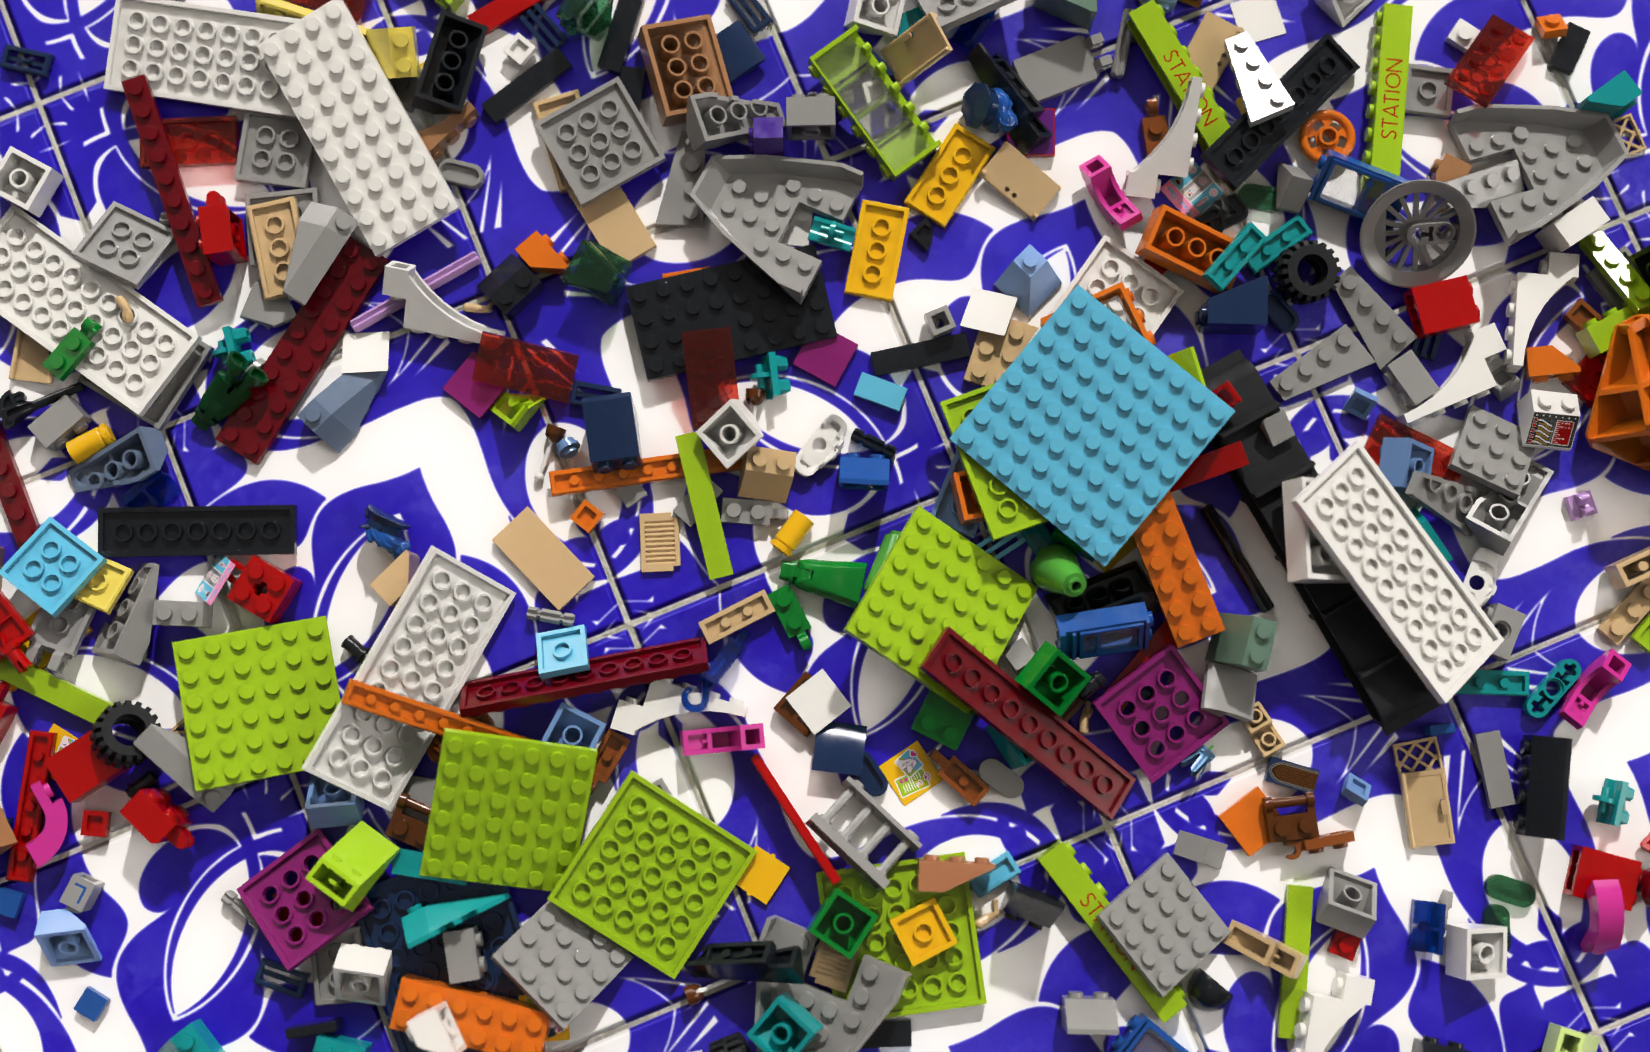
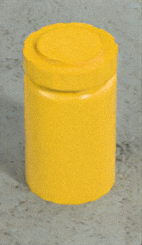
[66,423,117,464]
[770,509,814,557]

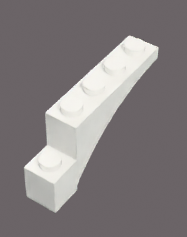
[1123,76,1205,199]
[1503,252,1580,373]
[382,260,506,349]
[1396,323,1507,428]
[610,679,748,735]
[1291,971,1375,1052]

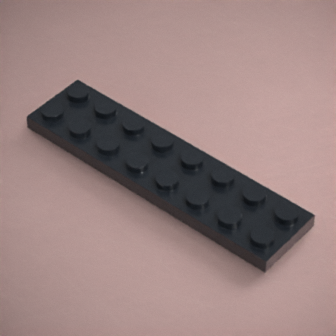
[1199,32,1360,192]
[98,505,298,558]

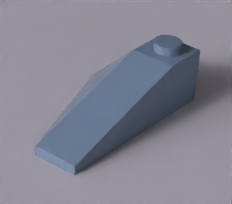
[296,365,390,453]
[68,426,168,493]

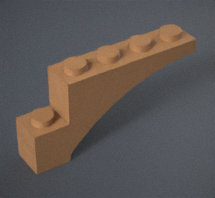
[418,101,480,161]

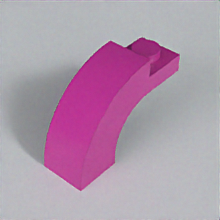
[1079,155,1143,231]
[1558,649,1632,730]
[679,723,765,756]
[26,780,68,868]
[1580,879,1625,955]

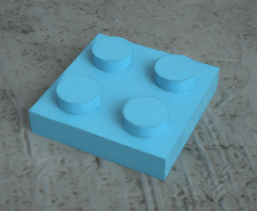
[536,624,590,679]

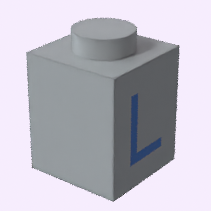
[59,872,105,914]

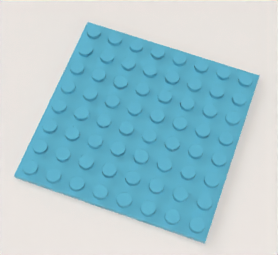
[949,285,1235,567]

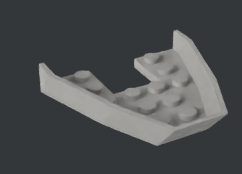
[1447,104,1630,248]
[690,154,864,305]
[754,915,912,1052]

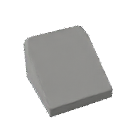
[1490,364,1520,402]
[1260,410,1295,447]

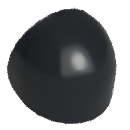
[1187,968,1234,1012]

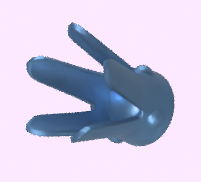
[1180,745,1216,780]

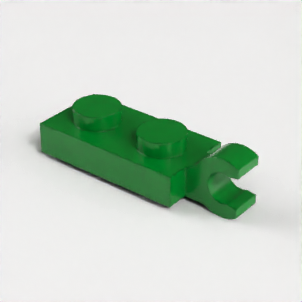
[42,317,102,382]
[767,584,813,651]

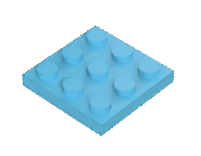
[0,516,108,618]

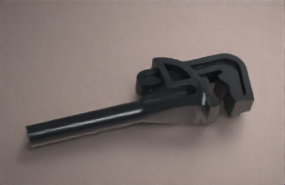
[1193,193,1249,233]
[0,382,84,430]

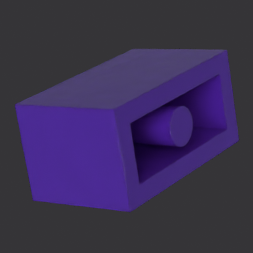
[749,117,784,156]

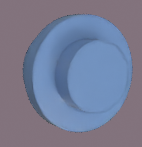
[556,437,580,459]

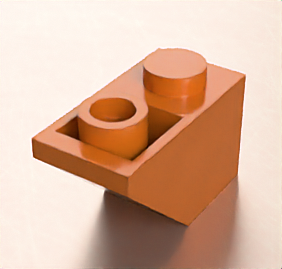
[515,230,572,275]
[1524,345,1581,384]

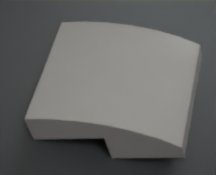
[1201,662,1257,723]

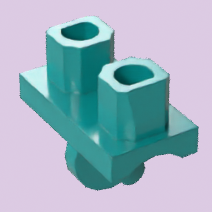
[808,216,856,253]
[212,326,256,373]
[749,352,791,400]
[1592,778,1635,827]

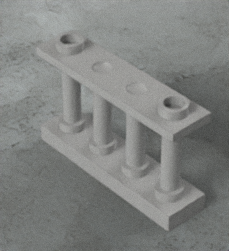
[805,776,922,893]

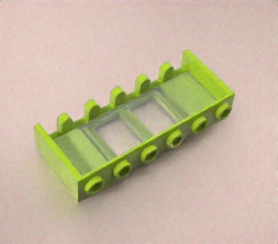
[807,24,942,182]

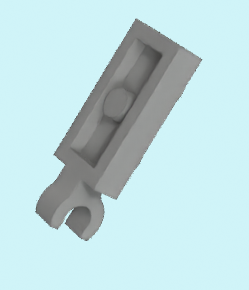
[721,497,789,526]

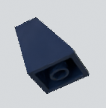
[1195,276,1268,335]
[581,392,643,474]

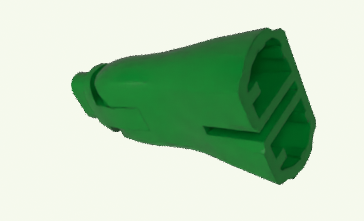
[779,559,867,609]

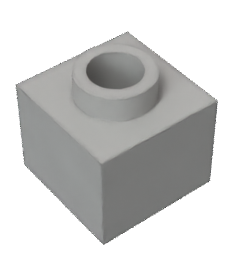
[923,304,956,339]

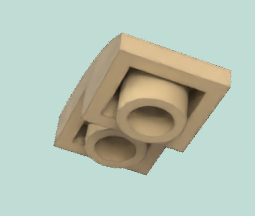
[1241,701,1286,760]

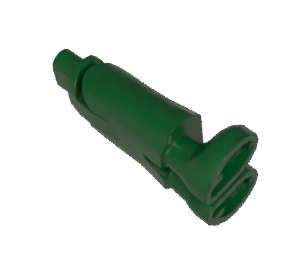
[191,351,269,431]

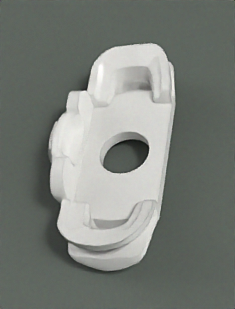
[795,413,847,477]
[1463,548,1498,608]

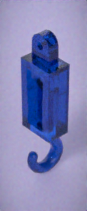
[681,629,750,712]

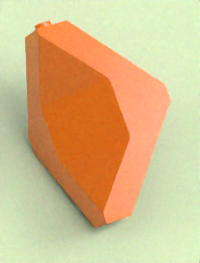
[1585,314,1650,472]

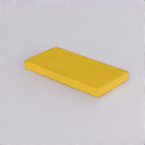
[904,123,996,229]
[844,199,910,303]

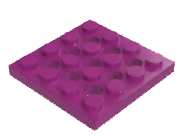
[1091,643,1230,783]
[236,828,375,972]

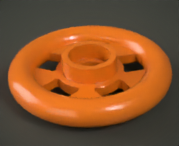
[1298,110,1356,165]

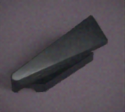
[968,43,1053,155]
[684,941,805,984]

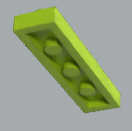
[1578,230,1650,314]

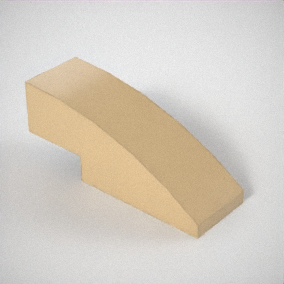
[1222,920,1308,979]

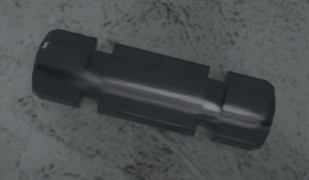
[850,428,897,459]

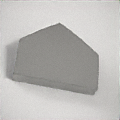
[240,280,296,330]

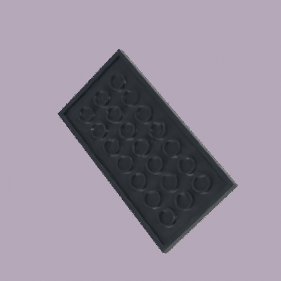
[625,244,837,382]

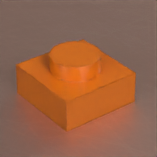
[1534,14,1568,40]
[570,499,605,534]

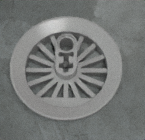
[1360,179,1477,288]

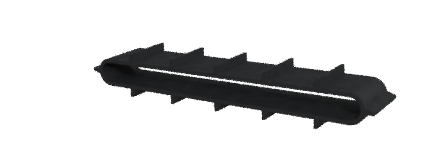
[1201,349,1442,736]

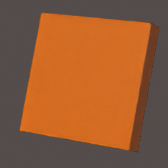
[1218,786,1281,857]

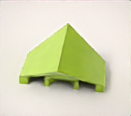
[489,391,550,433]

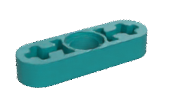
[1522,659,1582,718]

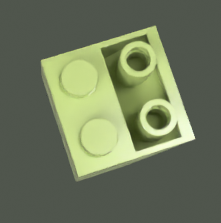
[1541,1022,1600,1052]

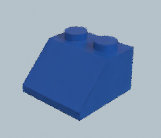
[839,453,890,491]

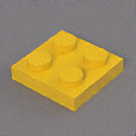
[890,897,958,967]

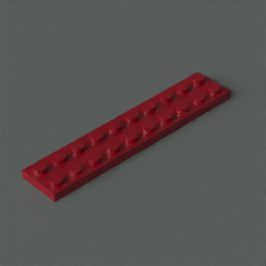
[215,236,390,465]
[918,626,1136,820]
[459,636,709,718]

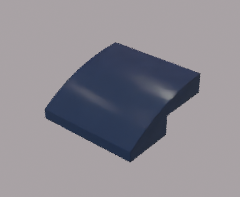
[716,20,767,85]
[812,722,867,776]

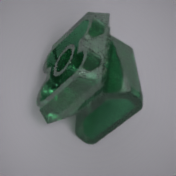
[556,0,613,42]
[562,239,633,306]

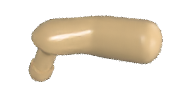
[115,296,134,324]
[463,301,494,313]
[1079,701,1093,735]
[975,899,1001,929]

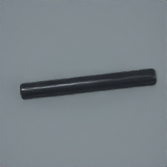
[1200,504,1274,613]

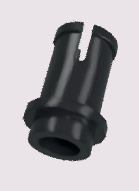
[341,635,371,664]
[1078,671,1107,702]
[125,770,160,798]

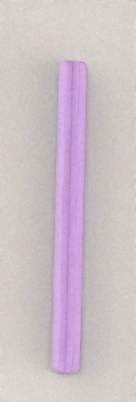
[350,251,481,333]

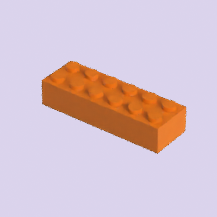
[1132,490,1225,648]
[389,973,552,1052]

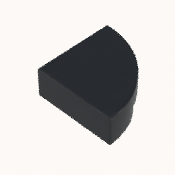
[909,217,933,252]

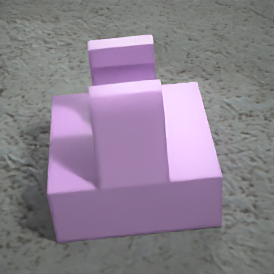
[1563,490,1598,521]

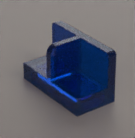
[952,8,1000,51]
[118,468,182,507]
[1408,899,1446,955]

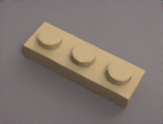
[1596,577,1650,646]
[698,589,776,645]

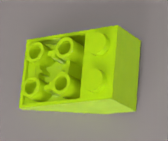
[305,820,401,912]

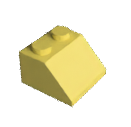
[366,26,421,79]

